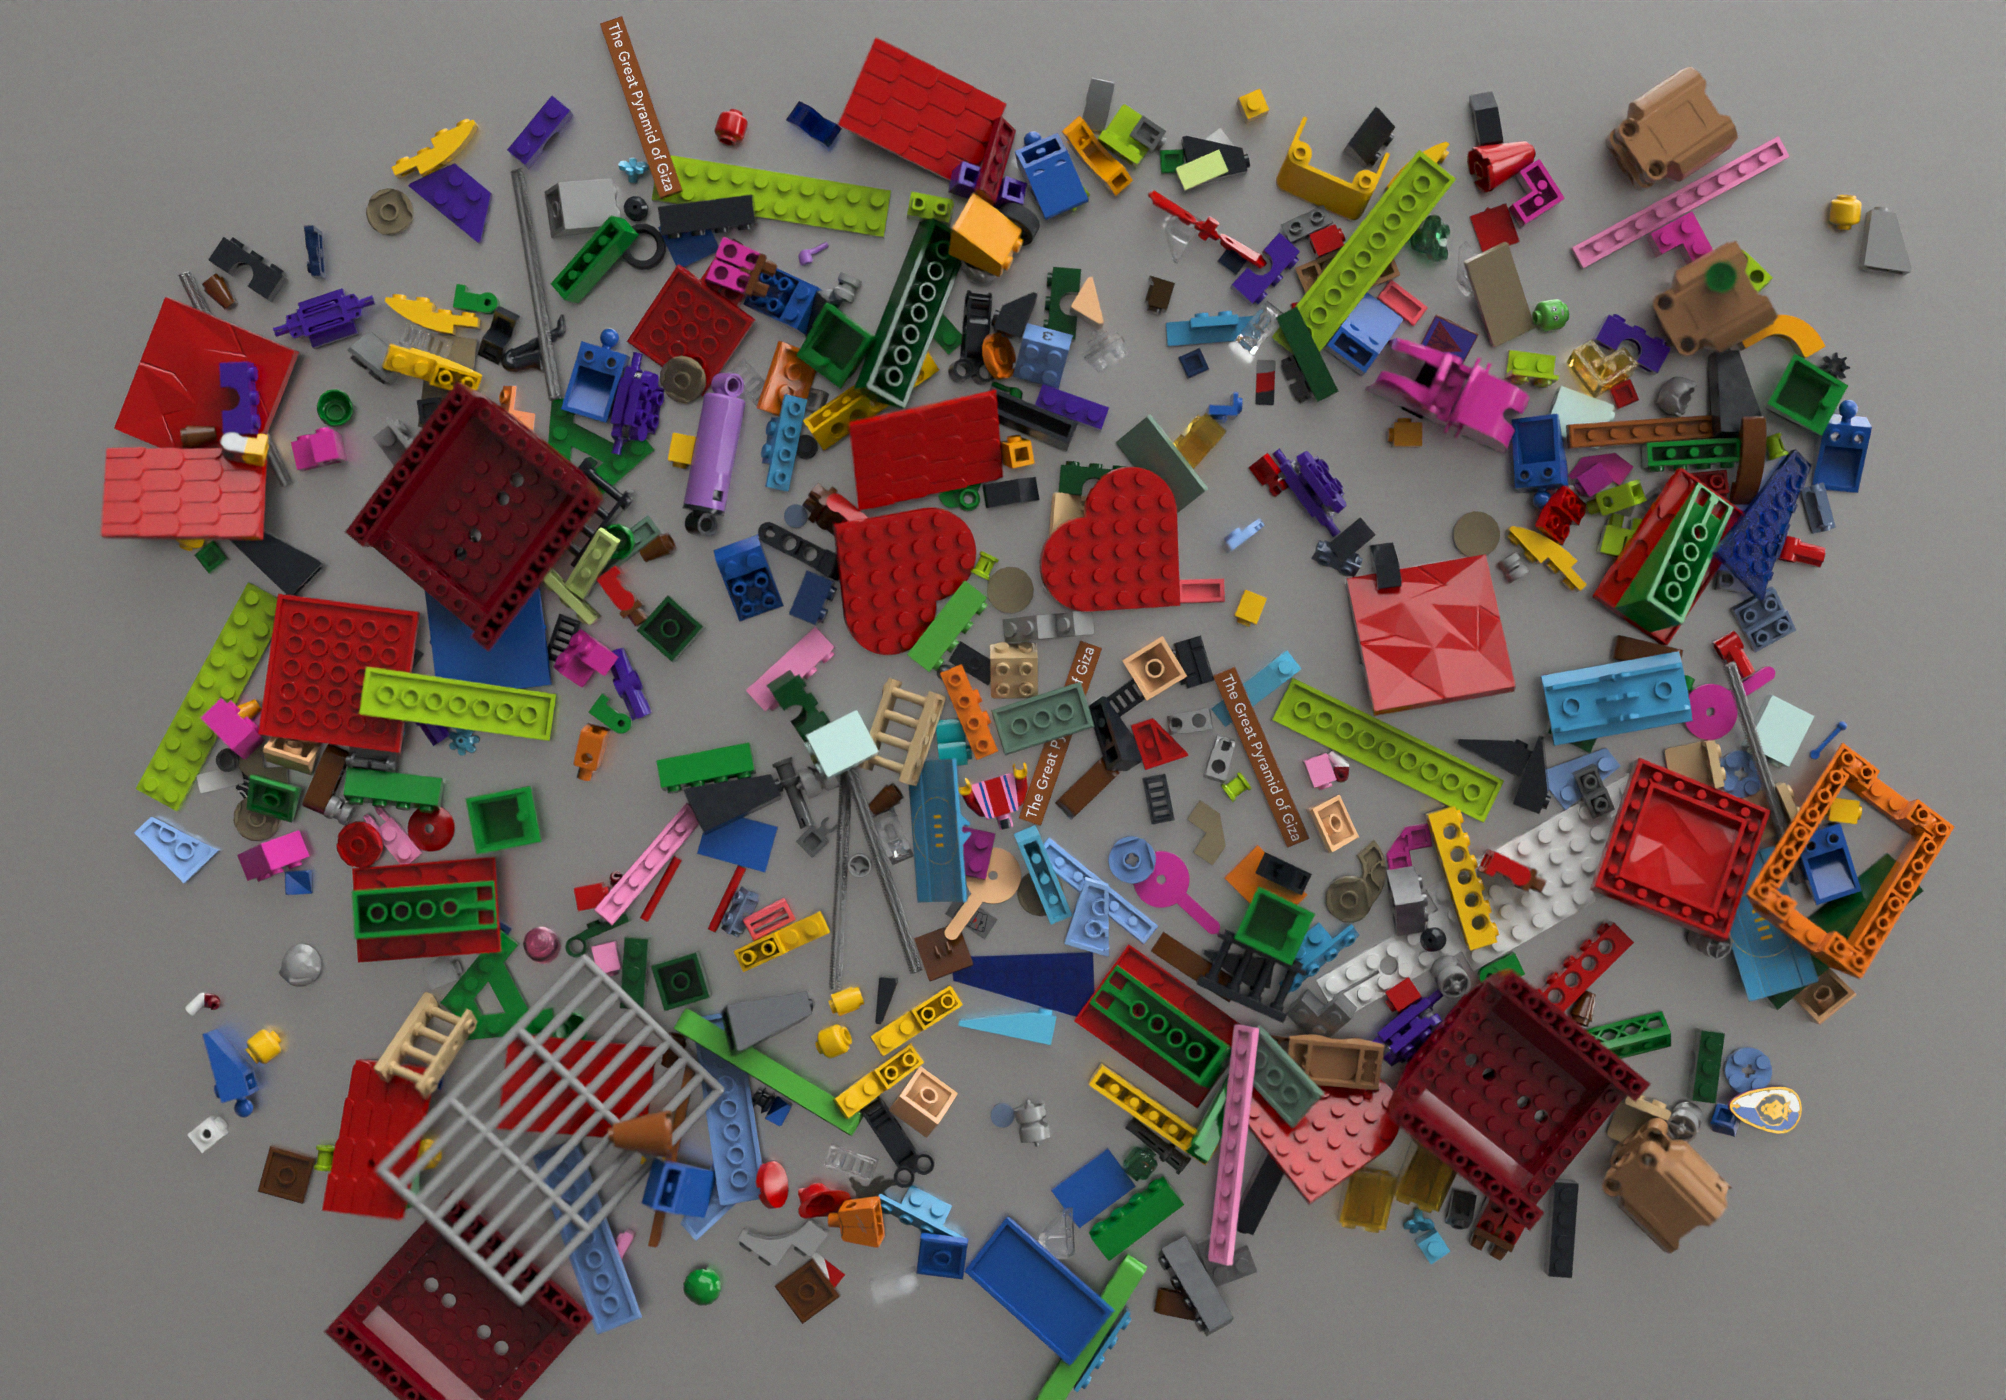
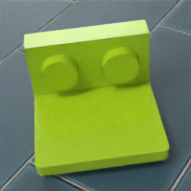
[1098,104,1149,169]
[1505,350,1559,388]

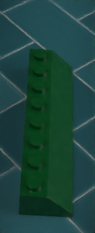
[853,218,961,409]
[1763,853,1924,1010]

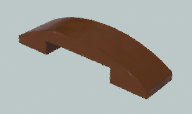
[1729,416,1767,505]
[1151,931,1242,1002]

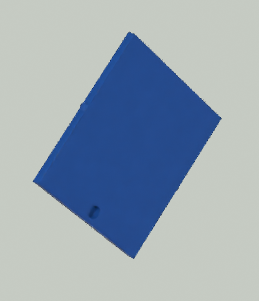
[425,586,552,689]

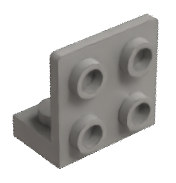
[373,417,413,465]

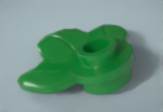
[938,483,981,511]

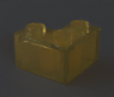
[1567,339,1639,398]
[1173,413,1227,469]

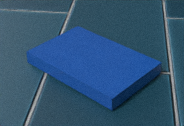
[697,817,778,872]
[1051,1148,1136,1228]

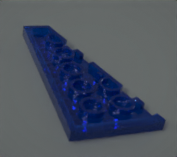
[1712,449,1812,601]
[953,952,1095,1017]

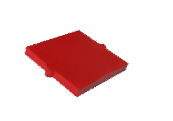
[1469,203,1520,252]

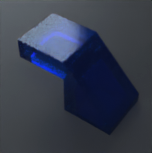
[786,101,842,148]

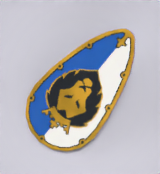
[1728,1087,1802,1134]

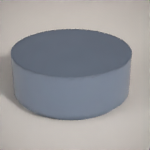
[784,504,808,528]
[991,1103,1014,1128]

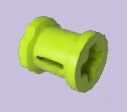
[1766,432,1789,461]
[970,551,999,581]
[1220,772,1252,802]
[314,1145,335,1171]

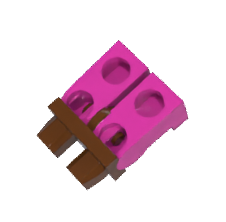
[706,237,778,298]

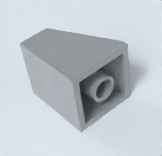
[544,178,621,238]

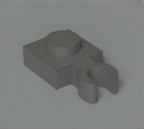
[796,817,837,858]

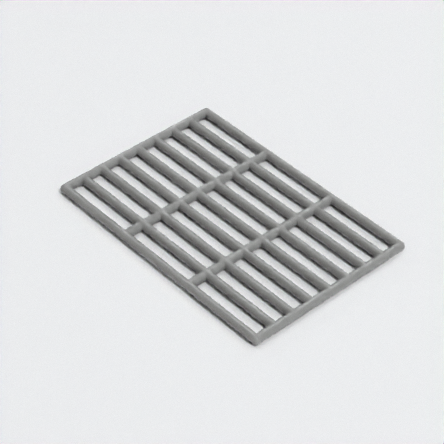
[376,955,724,1306]

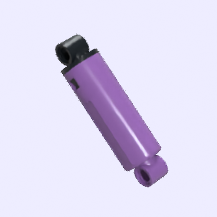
[683,373,745,536]

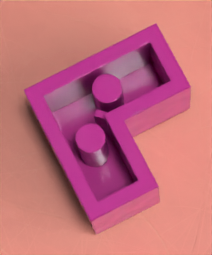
[1508,159,1565,228]
[1645,211,1713,265]
[291,427,347,471]
[553,628,618,688]
[201,698,265,760]
[237,830,309,882]

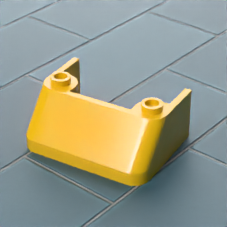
[1276,116,1390,221]

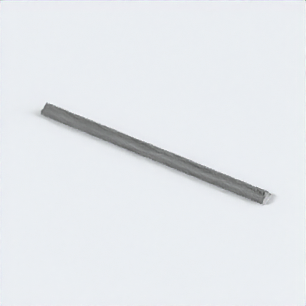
[511,168,561,401]
[178,271,292,487]
[1723,662,1805,886]
[844,766,923,974]
[829,772,852,990]

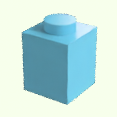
[1414,1228,1451,1264]

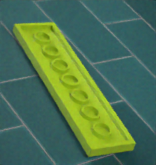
[359,667,556,741]

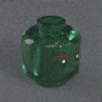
[1123,1146,1158,1182]

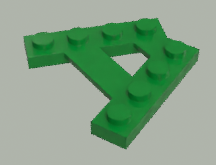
[548,398,655,495]
[440,930,554,1040]

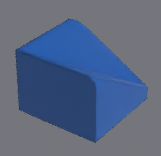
[285,870,312,895]
[765,1096,792,1126]
[1711,1103,1741,1137]

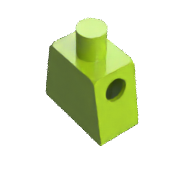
[1587,479,1647,516]

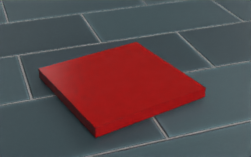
[626,264,756,397]

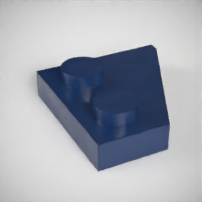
[304,225,325,279]

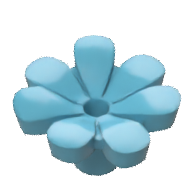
[618,158,649,183]
[449,728,480,756]
[1404,1209,1435,1233]

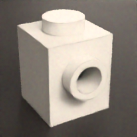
[187,1114,229,1153]

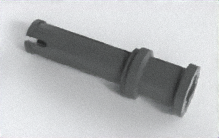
[772,757,814,829]
[1125,1117,1191,1175]

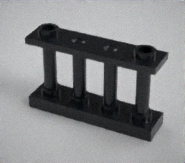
[566,457,634,567]
[1196,929,1307,1023]

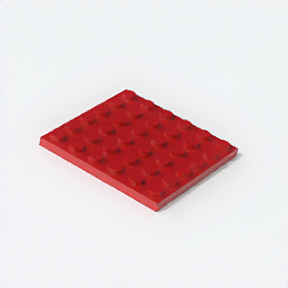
[258,594,420,753]

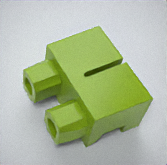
[907,191,955,227]
[1596,513,1643,557]

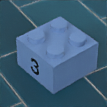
[1013,323,1073,389]

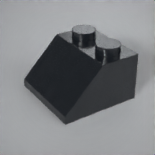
[1343,106,1396,169]
[991,292,1038,343]

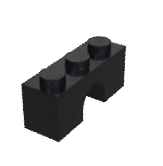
[208,237,287,302]

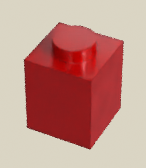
[1307,224,1346,259]
[574,882,610,911]
[1385,977,1422,1015]

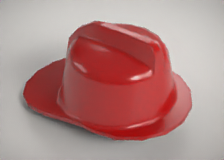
[798,1183,852,1219]

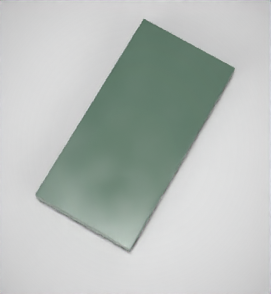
[1116,414,1209,513]
[991,682,1095,755]
[1229,1025,1324,1128]

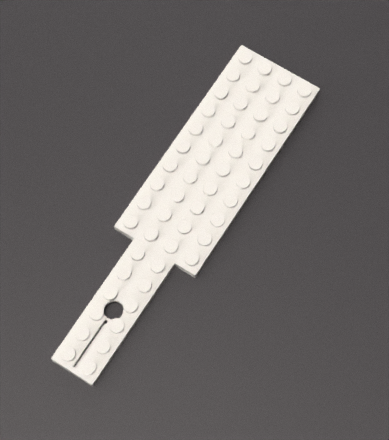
[1315,773,1630,1011]

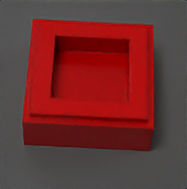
[1607,379,1639,410]

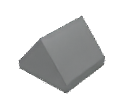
[805,388,829,413]

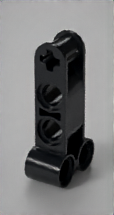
[948,290,994,385]
[758,522,839,582]
[860,1095,935,1188]

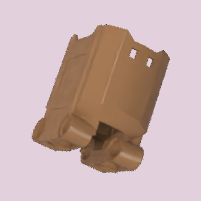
[1606,66,1738,191]
[1653,241,1778,356]
[1602,1118,1732,1253]

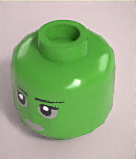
[1532,299,1569,331]

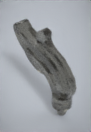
[849,1176,896,1199]

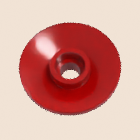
[408,807,455,852]

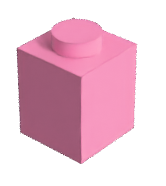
[1302,753,1336,791]
[591,940,623,977]

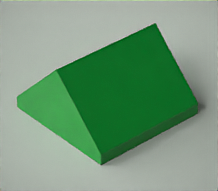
[246,774,303,823]

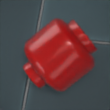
[714,109,748,146]

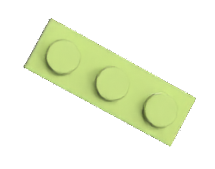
[564,527,620,599]
[542,568,602,625]

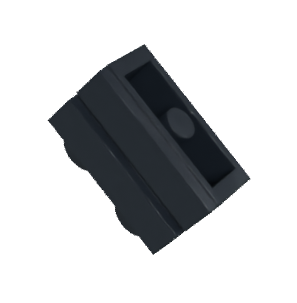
[1171,635,1214,689]

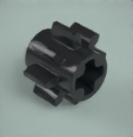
[1818,352,1850,379]

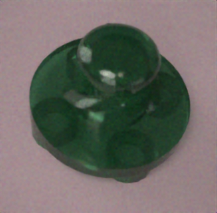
[1409,215,1451,262]

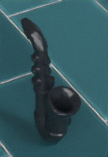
[501,314,566,372]

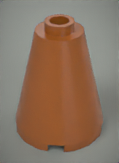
[608,1110,673,1158]

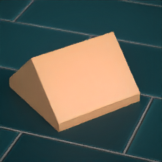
[1070,277,1104,329]
[1122,636,1187,700]
[263,736,323,775]
[1306,794,1359,853]
[1793,968,1856,1025]

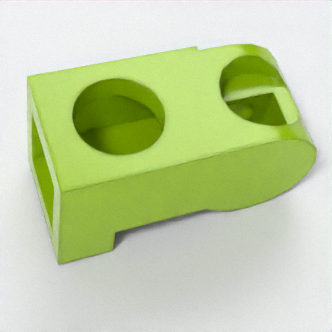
[1742,250,1773,294]

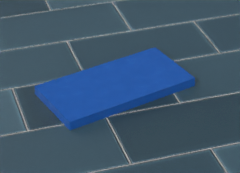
[964,1217,1115,1366]

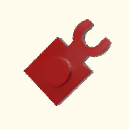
[1248,453,1289,497]

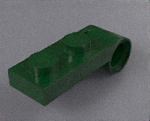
[565,912,632,957]

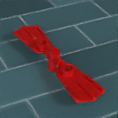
[1148,190,1267,269]

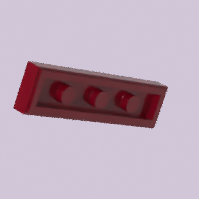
[974,116,1016,205]

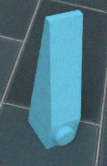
[1211,651,1301,727]
[1014,825,1072,925]
[958,1008,1057,1045]

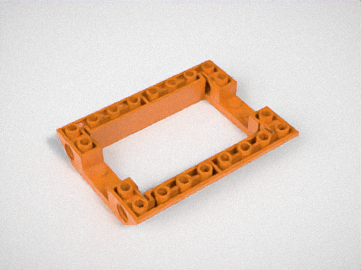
[1746,743,1955,979]

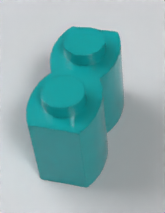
[936,718,972,766]

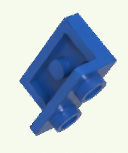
[1206,392,1242,423]

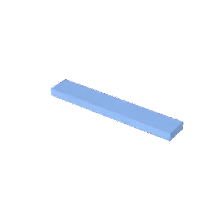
[1043,838,1158,945]

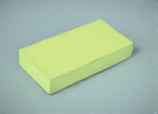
[1175,150,1228,191]

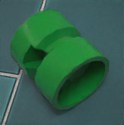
[1705,261,1737,293]

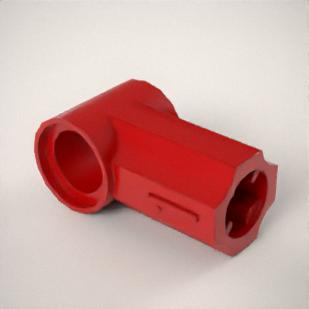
[1775,535,1826,568]
[1713,631,1755,680]

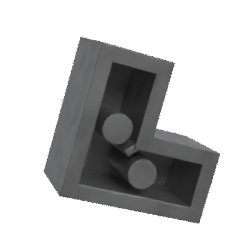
[1386,866,1428,936]
[1287,989,1357,1038]
[1195,1234,1257,1287]

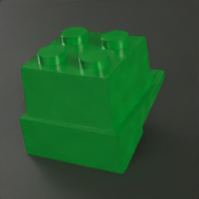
[796,303,877,389]
[1765,354,1849,436]
[465,786,542,855]
[1234,886,1315,965]

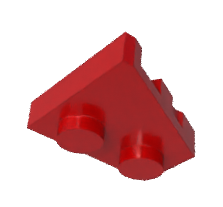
[1130,718,1188,770]

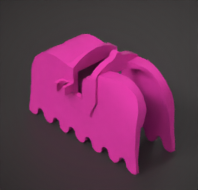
[1365,337,1530,455]

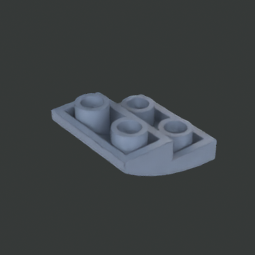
[1731,586,1796,652]

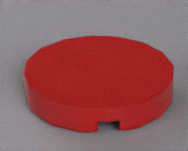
[336,821,383,868]
[756,1161,789,1209]

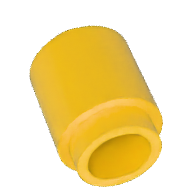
[828,987,864,1017]

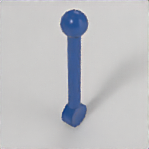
[1809,721,1847,759]

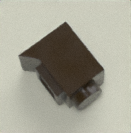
[1145,276,1175,315]

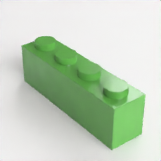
[907,581,988,672]

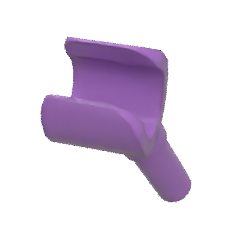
[798,242,829,265]

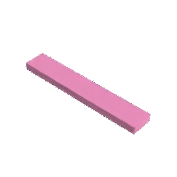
[594,803,699,926]

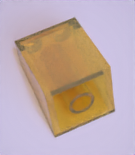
[1392,1140,1457,1213]
[1337,1167,1398,1233]

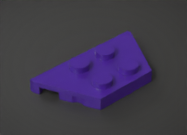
[408,163,492,244]

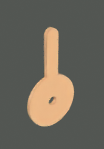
[945,848,1021,940]

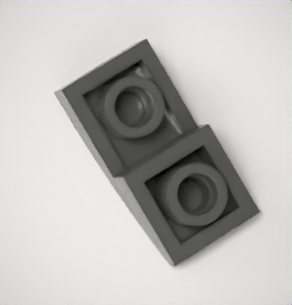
[1082,77,1115,131]
[1572,763,1615,819]

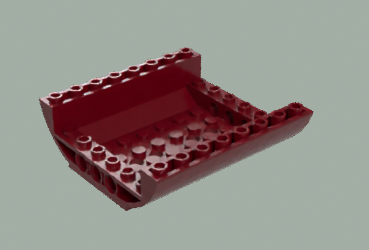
[345,381,603,651]
[1389,969,1651,1231]
[324,1189,594,1400]

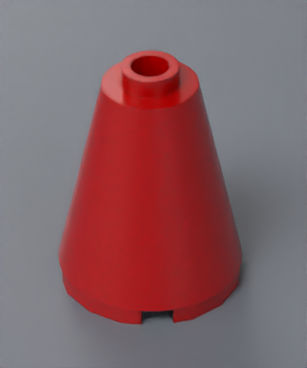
[1467,141,1536,193]

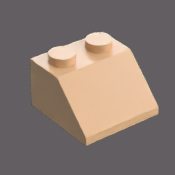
[889,1066,958,1138]

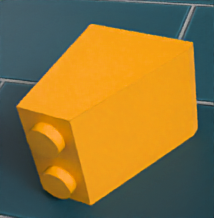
[949,193,1023,277]

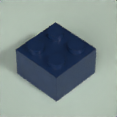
[789,570,837,626]

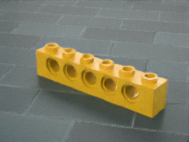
[803,351,939,450]
[1425,806,1499,951]
[1088,1063,1219,1166]

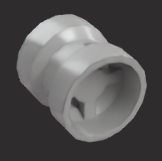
[833,272,862,304]
[1497,551,1530,583]
[324,795,356,826]
[848,853,872,878]

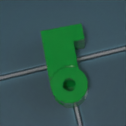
[453,284,500,315]
[588,693,633,734]
[1477,951,1525,982]

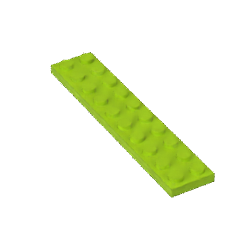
[1271,150,1456,355]
[651,155,891,238]
[136,582,277,811]
[1272,678,1504,823]

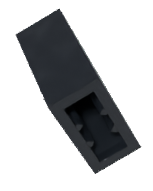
[1181,136,1250,184]

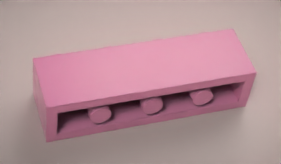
[746,627,835,712]

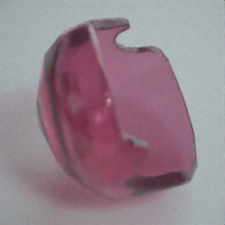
[523,926,561,964]

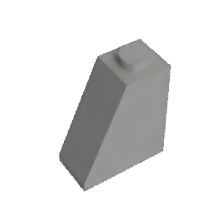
[1858,207,1911,275]

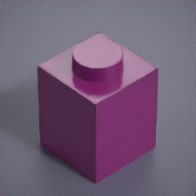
[1573,462,1613,499]

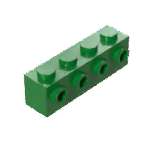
[551,215,639,303]
[1641,438,1741,472]
[656,742,756,794]
[343,767,444,813]
[1089,1176,1184,1261]

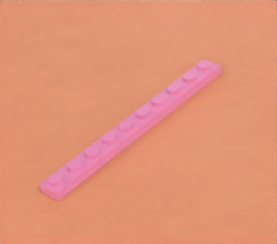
[1571,136,1790,269]
[1208,1025,1259,1265]

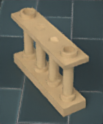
[858,678,947,786]
[373,991,478,1100]

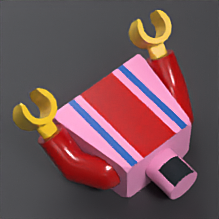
[958,763,1028,830]

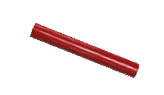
[640,856,682,922]
[708,865,746,933]

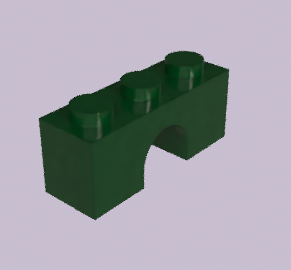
[1043,267,1081,342]
[1058,461,1126,496]
[767,670,830,743]
[620,936,651,1010]
[1686,1028,1725,1104]

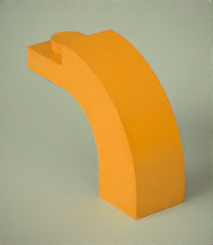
[1062,116,1133,196]
[1737,314,1826,359]

